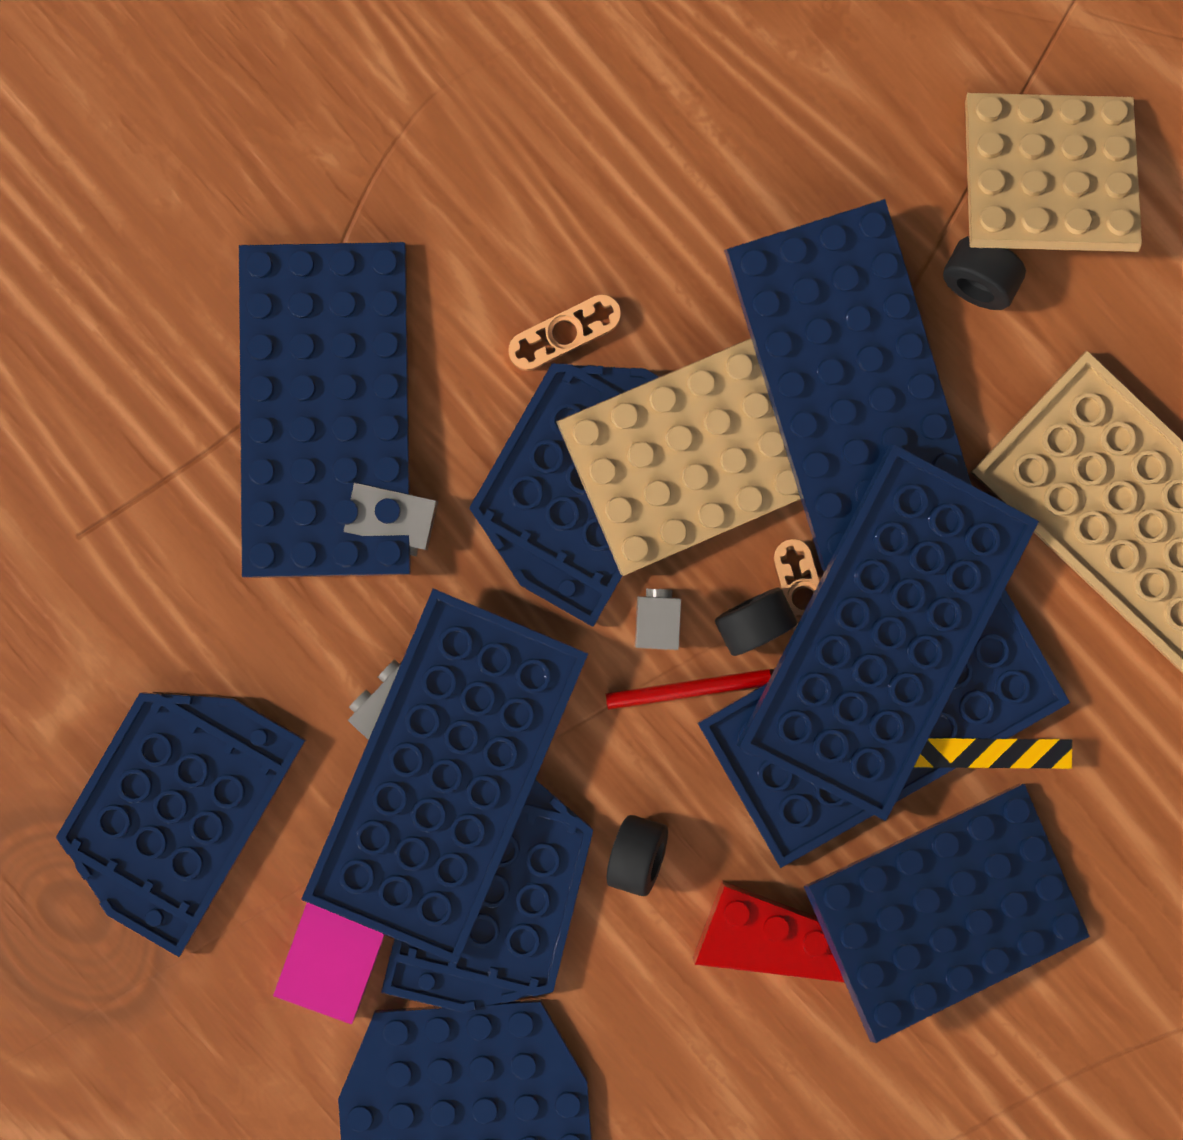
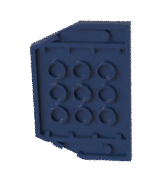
[469,363,659,627]
[56,692,306,957]
[381,779,593,1012]
[338,999,591,1140]

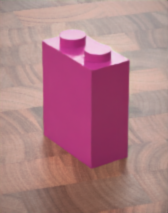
[273,902,385,1024]

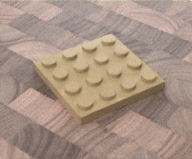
[965,93,1142,252]

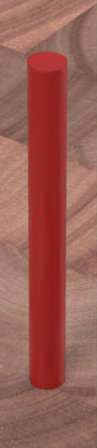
[606,669,771,710]

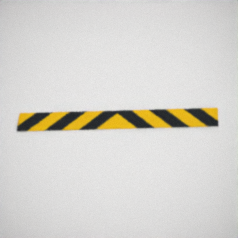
[914,738,1072,769]

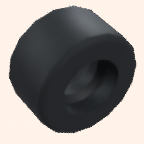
[943,236,1026,310]
[715,587,797,656]
[606,815,668,897]

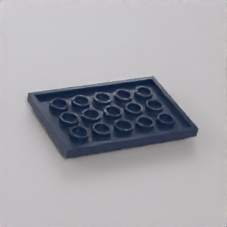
[804,784,1090,1043]

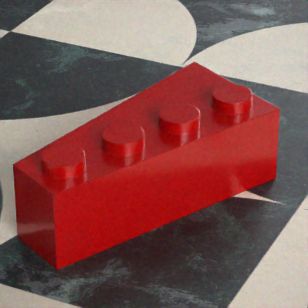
[693,881,845,983]

